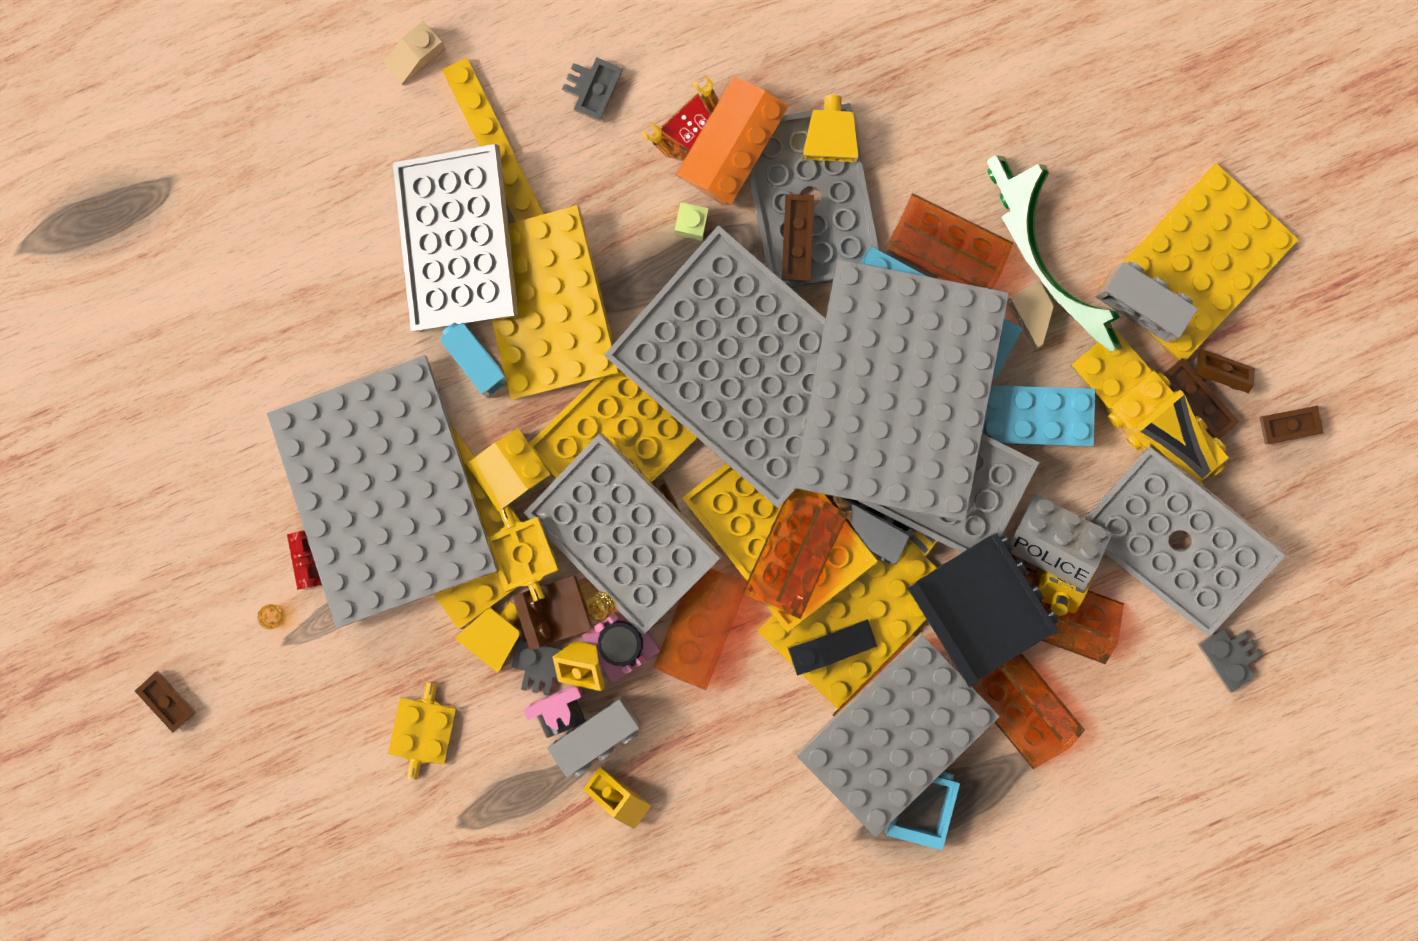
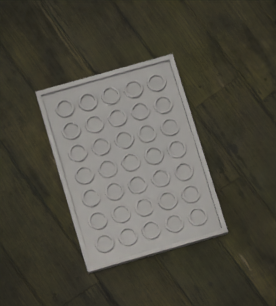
[604,225,825,508]
[793,259,1009,521]
[267,355,499,628]

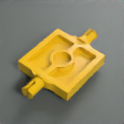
[488,507,560,602]
[388,682,456,780]

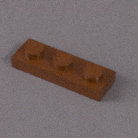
[782,194,814,282]
[1163,358,1239,439]

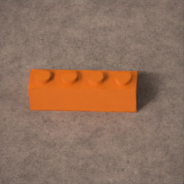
[676,77,789,205]

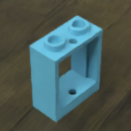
[439,322,508,398]
[884,771,960,850]

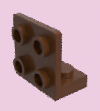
[512,576,593,651]

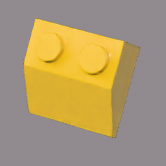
[465,428,550,512]

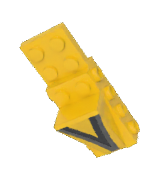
[1070,328,1229,485]

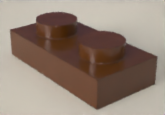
[1195,349,1255,394]
[1259,405,1324,445]
[135,671,196,733]

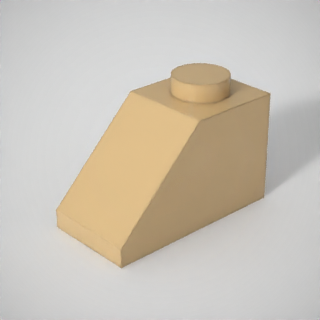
[384,20,446,85]
[1007,281,1054,349]

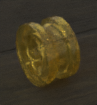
[586,591,615,621]
[257,604,286,630]

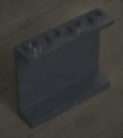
[907,532,1060,688]

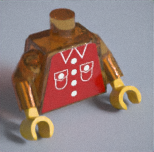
[641,75,719,161]

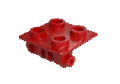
[287,530,322,590]

